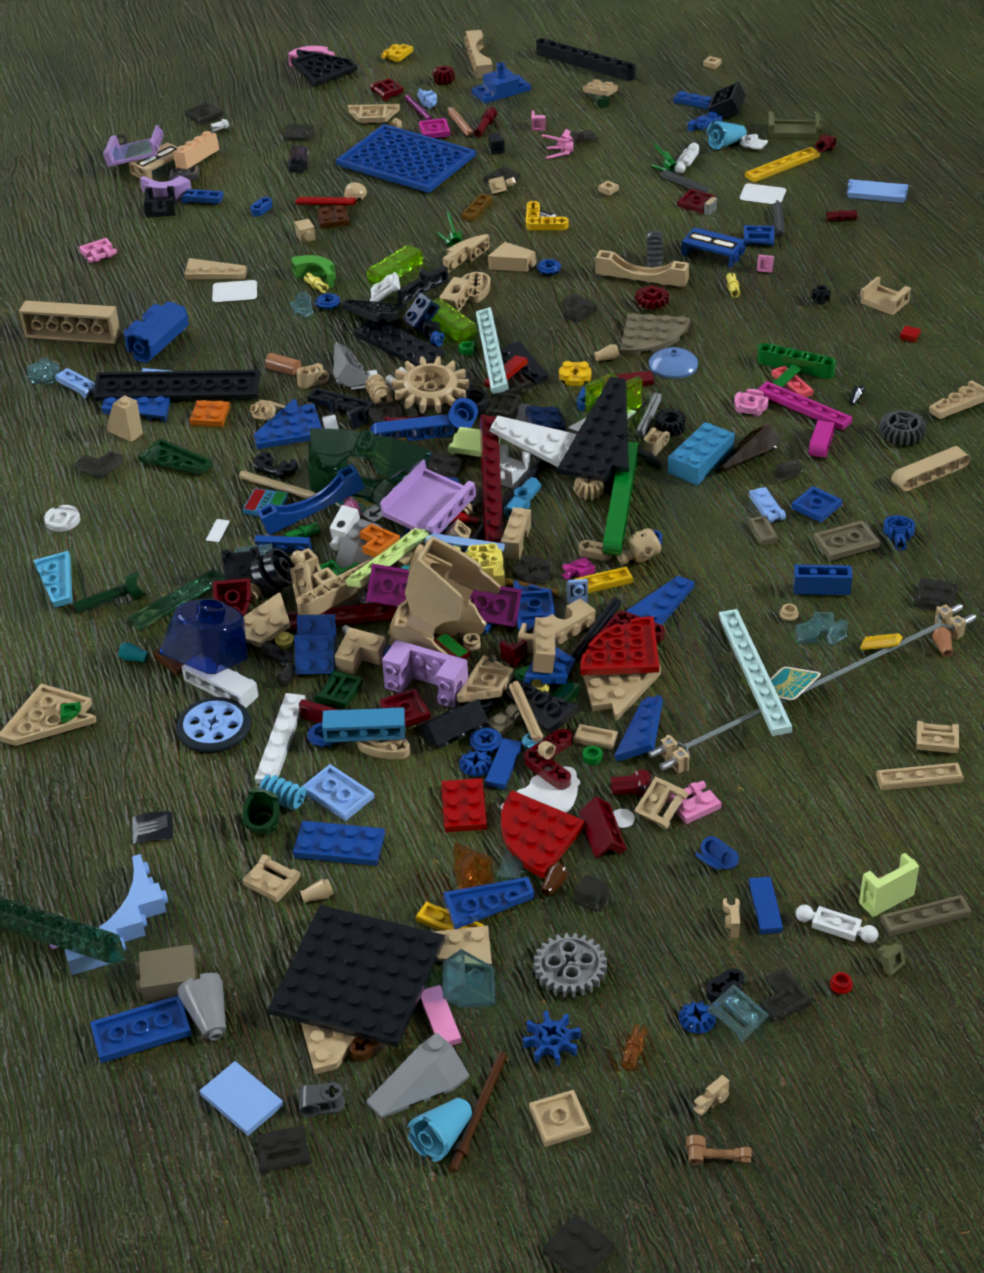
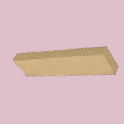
[876,762,964,790]

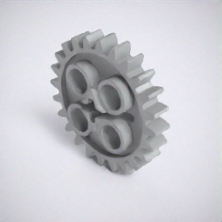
[534,933,607,998]

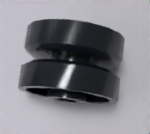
[250,548,295,595]

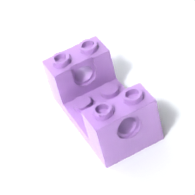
[382,640,468,708]

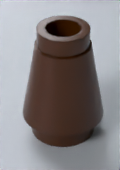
[541,863,568,896]

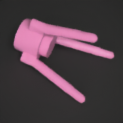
[542,134,573,159]

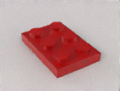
[441,778,487,833]

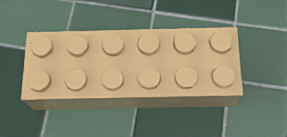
[19,301,121,344]

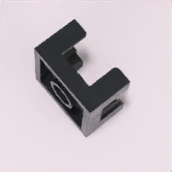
[144,186,176,218]
[221,547,260,586]

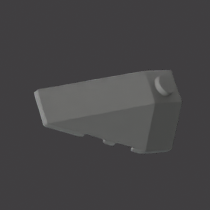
[333,341,371,387]
[366,1033,470,1118]

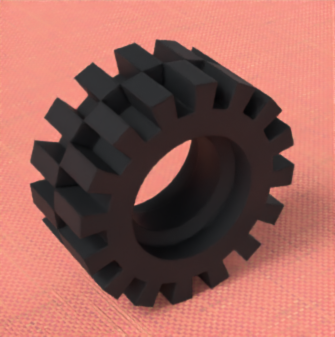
[655,408,686,437]

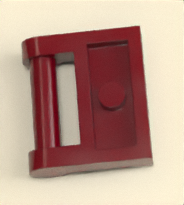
[370,78,404,101]

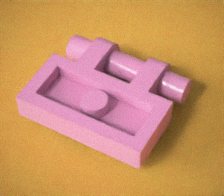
[79,238,117,263]
[667,781,721,824]

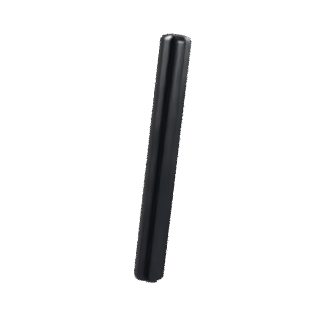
[571,597,622,661]

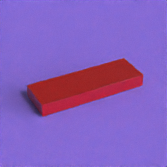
[483,356,528,388]

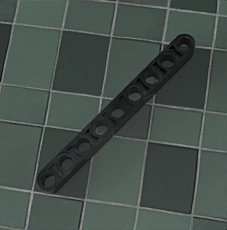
[536,38,636,81]

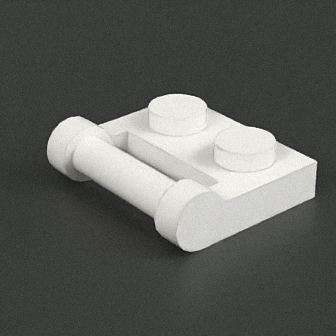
[370,272,400,302]

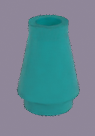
[118,642,149,663]

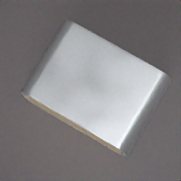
[704,197,717,215]

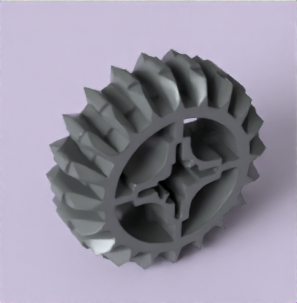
[647,230,663,268]
[879,409,926,447]

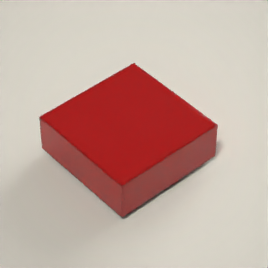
[900,325,921,342]

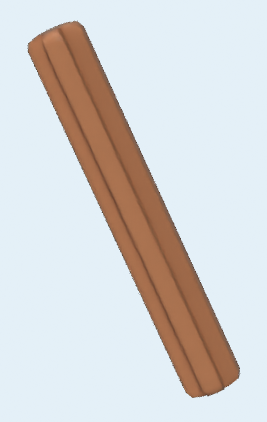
[448,107,473,136]

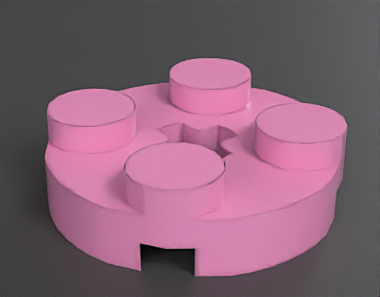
[734,389,768,416]

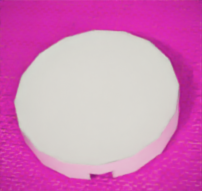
[44,505,81,532]

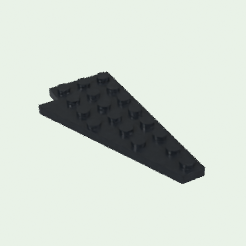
[557,377,629,482]

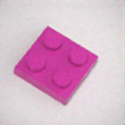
[419,118,451,138]

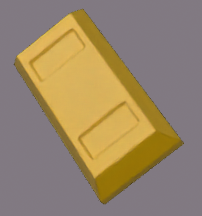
[860,633,903,650]

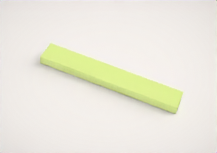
[346,528,430,588]

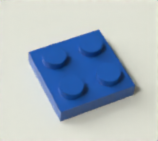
[792,486,842,523]

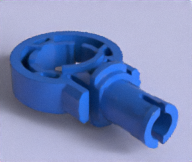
[883,515,915,551]

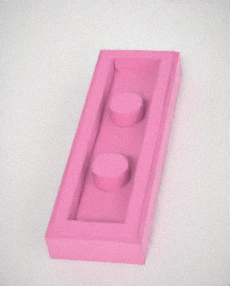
[420,985,462,1045]

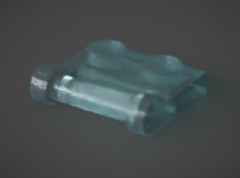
[707,984,769,1042]

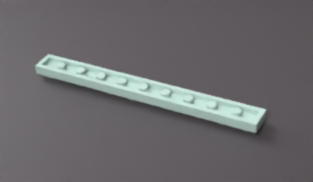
[476,307,509,394]
[719,609,792,736]

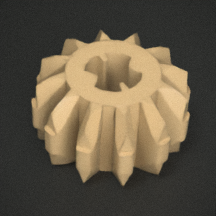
[574,477,604,501]

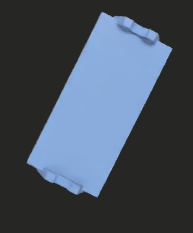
[847,179,908,203]

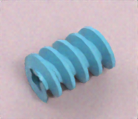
[259,775,306,810]

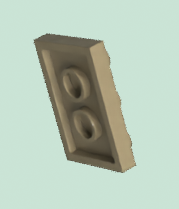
[813,520,880,561]

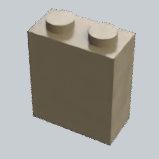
[135,944,197,1002]

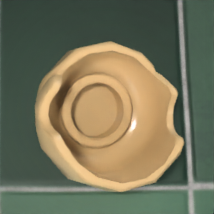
[344,182,367,200]

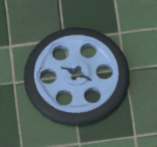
[176,697,251,753]

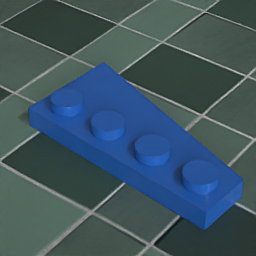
[101,396,170,422]
[627,576,695,625]
[614,695,663,762]
[444,877,534,929]

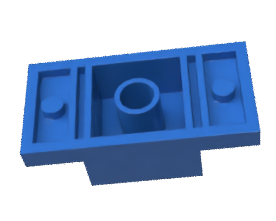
[472,62,531,104]

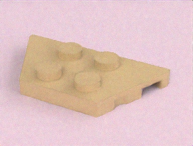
[348,104,400,124]
[222,593,290,647]
[457,655,514,702]

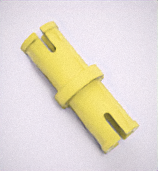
[304,273,329,293]
[726,273,740,298]

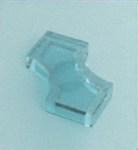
[796,612,835,643]

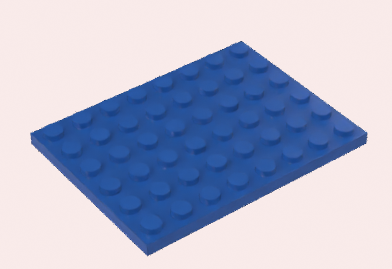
[336,124,476,193]

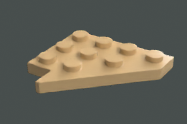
[582,663,661,720]
[0,684,96,746]

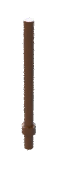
[448,1052,507,1173]

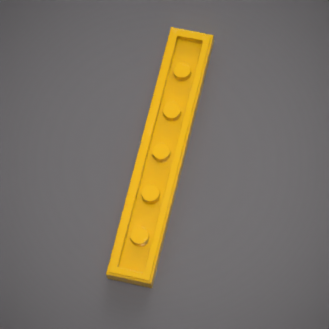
[745,147,820,182]

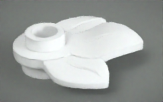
[740,134,768,149]

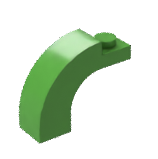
[291,255,336,288]

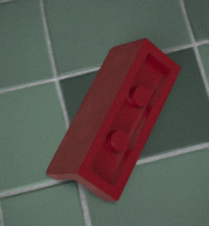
[579,796,627,858]

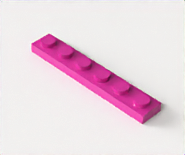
[758,381,852,431]

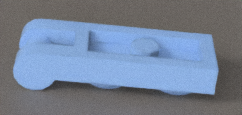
[55,368,95,398]
[749,487,786,523]

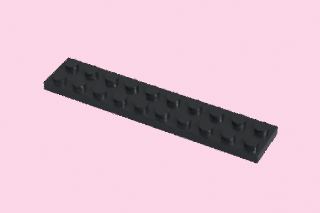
[93,370,260,401]

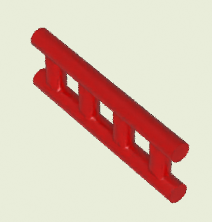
[296,197,356,205]

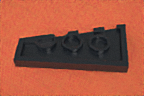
[500,340,548,386]
[504,679,581,735]

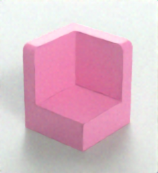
[531,111,546,131]

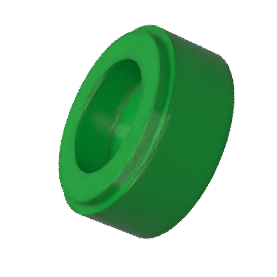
[582,746,603,765]

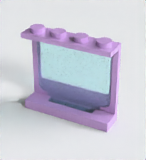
[103,125,164,167]

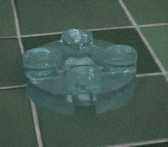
[27,358,60,384]

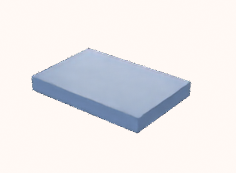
[301,764,374,821]
[199,1061,284,1136]

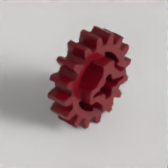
[635,285,669,310]

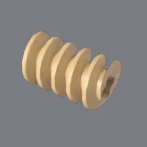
[365,374,393,409]

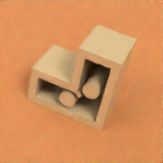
[334,627,386,675]

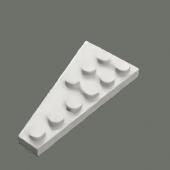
[489,416,579,478]

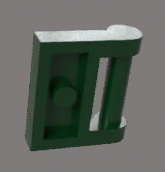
[314,671,363,709]

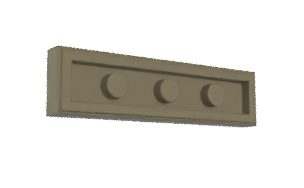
[880,895,972,937]

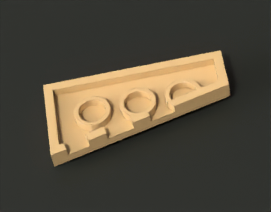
[184,258,247,280]
[929,380,984,419]
[434,926,492,969]

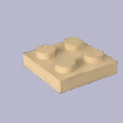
[583,79,618,97]

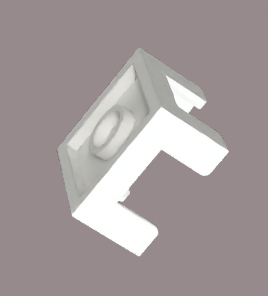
[499,443,531,489]

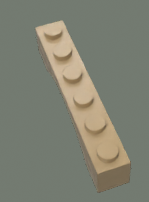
[464,30,493,78]
[595,250,689,287]

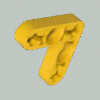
[526,201,569,230]

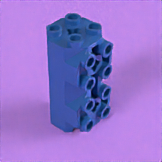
[124,301,189,363]

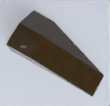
[715,424,781,472]

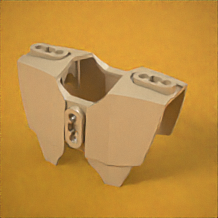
[388,536,501,654]

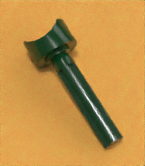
[74,572,146,613]

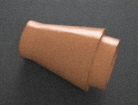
[932,627,953,657]

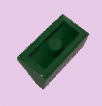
[552,682,581,703]

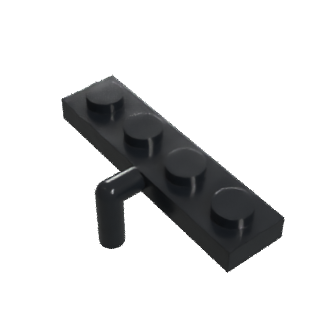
[397,265,448,303]
[307,387,374,416]

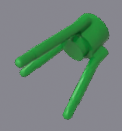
[651,144,677,172]
[437,211,462,246]

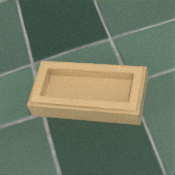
[574,724,618,750]

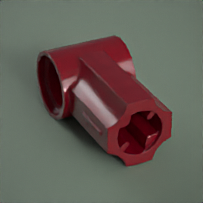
[815,134,836,152]
[610,770,652,797]

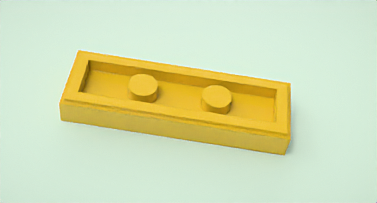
[574,566,633,593]
[415,901,484,931]

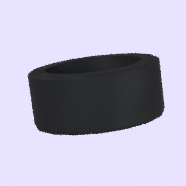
[457,388,489,416]

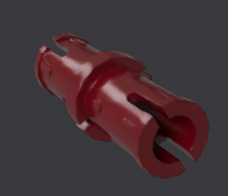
[826,209,857,221]

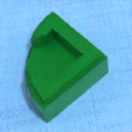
[60,702,82,723]

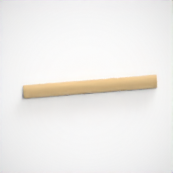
[239,470,317,499]

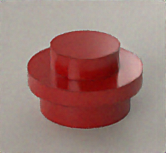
[830,972,853,994]

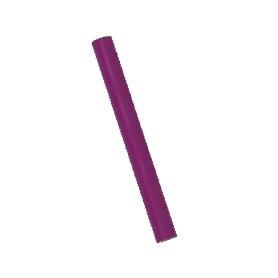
[405,95,432,120]

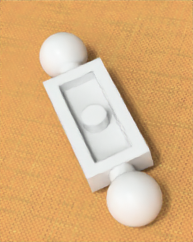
[674,143,699,174]
[796,905,878,943]

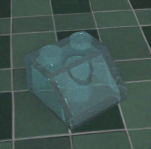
[443,949,496,1007]

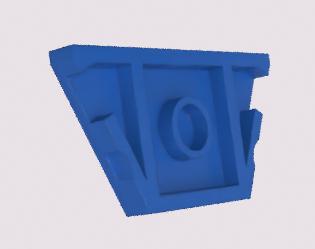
[513,580,555,634]
[523,647,576,684]

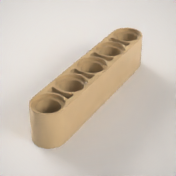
[891,446,971,492]

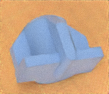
[417,88,437,109]

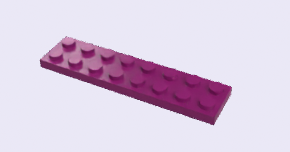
[366,563,522,628]

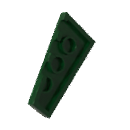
[138,438,213,475]

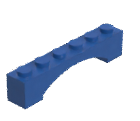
[256,464,365,535]

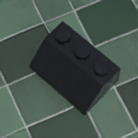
[707,81,746,117]
[414,699,489,748]

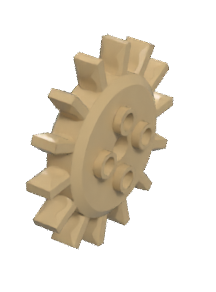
[392,356,469,413]

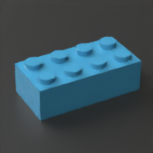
[668,422,735,485]

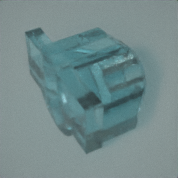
[290,292,313,317]

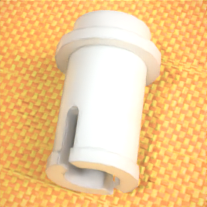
[211,119,229,132]

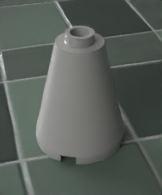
[178,973,226,1041]

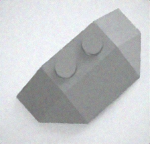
[335,519,387,569]

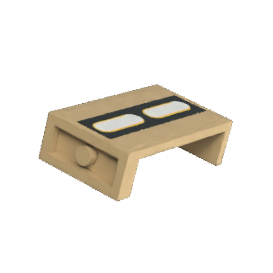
[129,142,178,180]

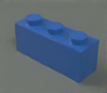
[793,565,852,595]

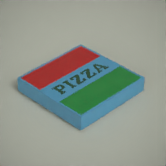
[243,488,289,516]

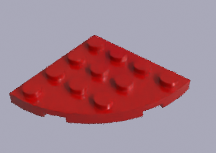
[580,616,659,675]
[501,790,585,879]

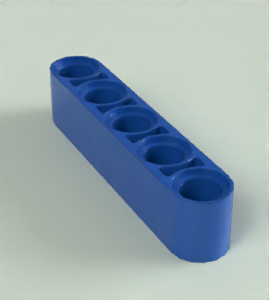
[370,414,455,445]

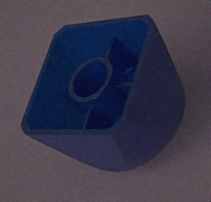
[160,599,247,674]

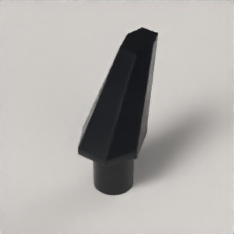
[849,385,866,405]
[639,449,662,469]

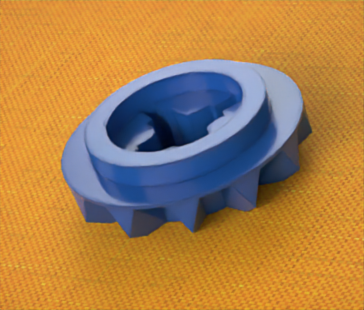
[537,259,561,276]
[315,293,340,310]
[308,723,337,748]
[470,728,502,753]
[459,750,492,776]
[679,1000,716,1034]

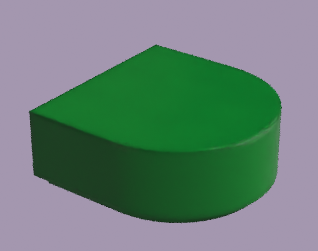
[458,341,476,355]

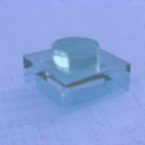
[827,619,848,645]

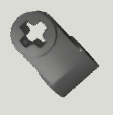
[299,1082,346,1117]

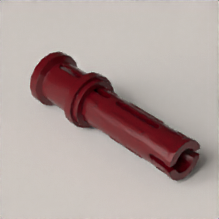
[474,107,498,137]

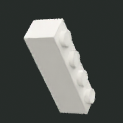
[182,653,258,708]

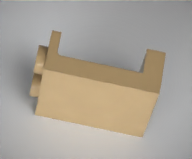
[860,276,911,315]

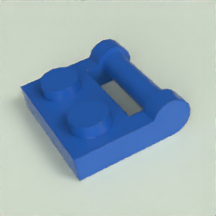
[744,225,774,246]

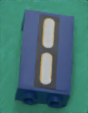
[681,227,745,267]

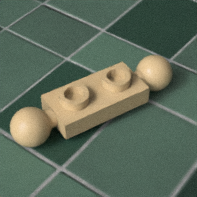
[290,551,314,603]

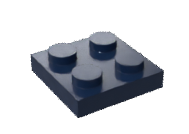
[525,406,566,431]

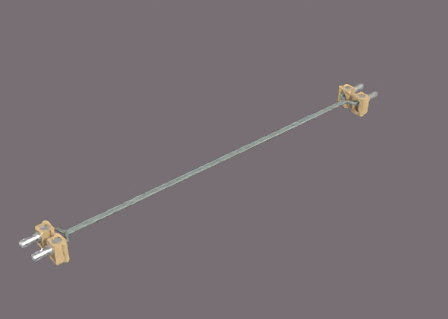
[648,603,976,774]

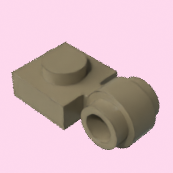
[486,704,523,736]

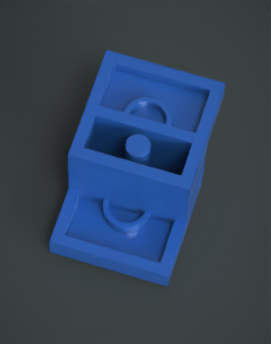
[294,614,337,674]

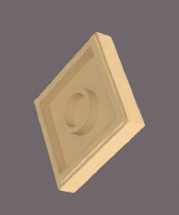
[529,1089,591,1147]

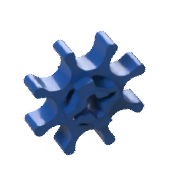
[523,1011,581,1066]

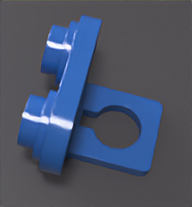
[695,836,739,870]

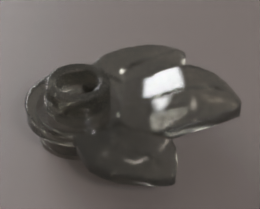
[572,130,598,142]

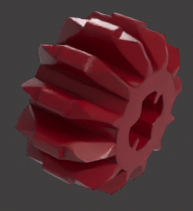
[432,65,455,85]

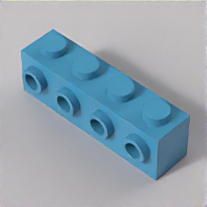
[322,708,405,742]

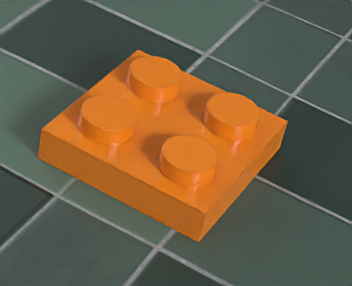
[189,400,230,427]

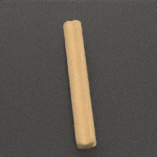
[509,681,543,742]

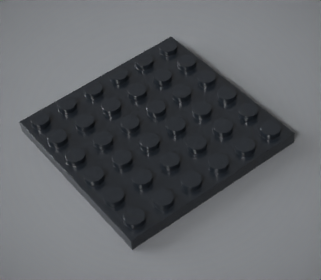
[268,905,445,1048]

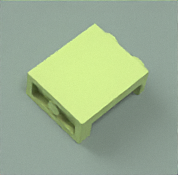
[448,427,500,460]
[859,853,919,917]

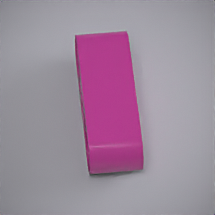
[808,420,835,458]

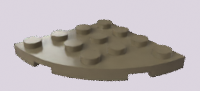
[620,313,691,355]

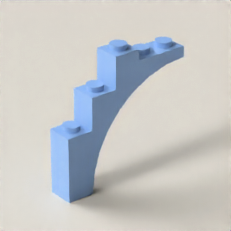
[63,854,168,975]

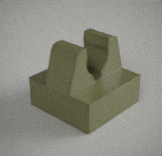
[877,943,905,976]

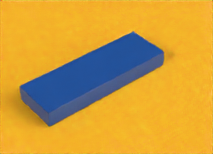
[485,738,522,790]
[749,877,783,934]

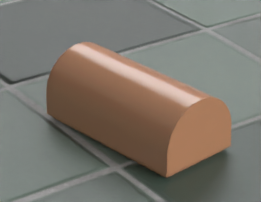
[265,353,301,376]

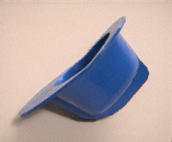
[448,398,478,429]

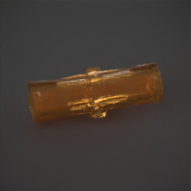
[621,1024,648,1071]

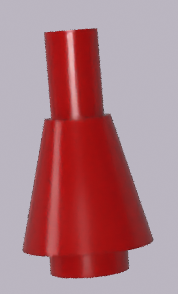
[449,512,479,525]

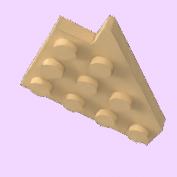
[301,1023,357,1074]

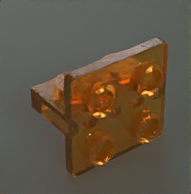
[453,843,494,890]

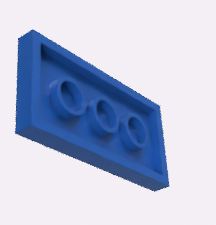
[293,821,385,866]
[90,995,192,1063]

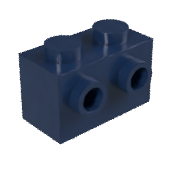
[403,292,440,333]

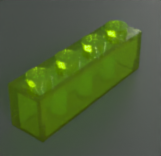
[367,244,423,285]
[431,297,476,343]

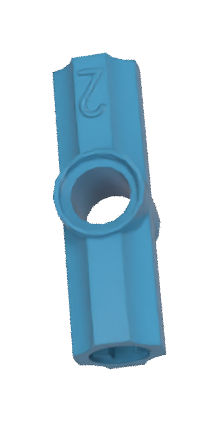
[503,477,541,519]

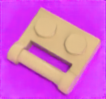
[916,721,959,753]
[634,777,689,829]
[242,854,300,902]

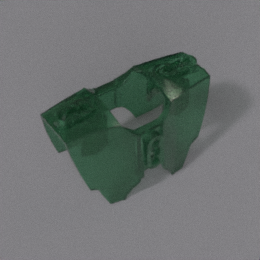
[308,428,430,510]

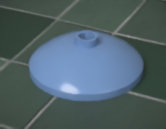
[649,347,698,379]

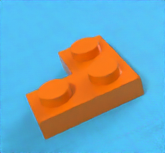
[360,524,400,557]

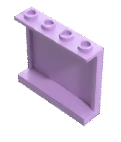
[380,460,476,535]

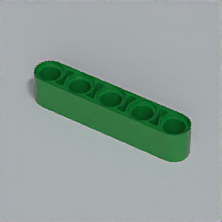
[757,343,836,379]

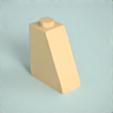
[488,242,536,272]
[107,395,143,442]

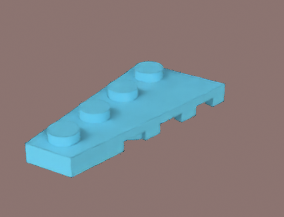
[33,551,73,607]

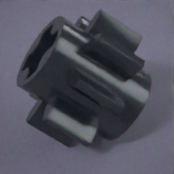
[811,285,831,305]

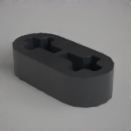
[706,969,744,1003]

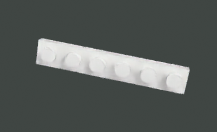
[255,693,306,784]

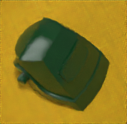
[242,788,280,835]

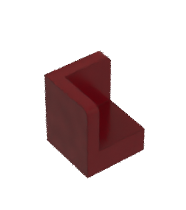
[500,639,527,667]

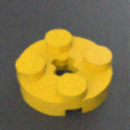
[559,361,591,386]

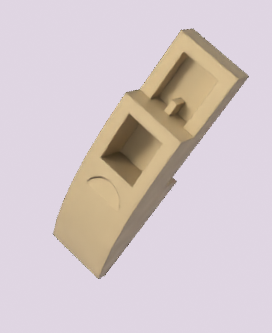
[443,234,490,273]

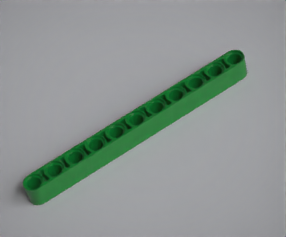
[603,442,639,555]

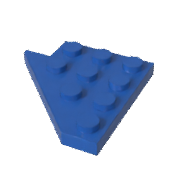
[254,399,324,449]

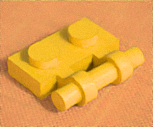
[381,44,413,62]

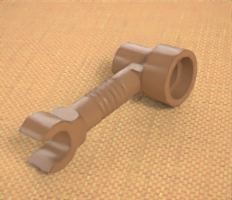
[686,1135,752,1165]

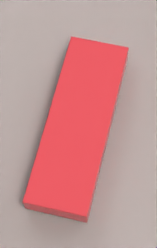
[771,366,814,397]

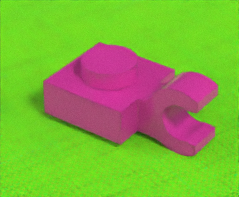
[562,557,595,580]

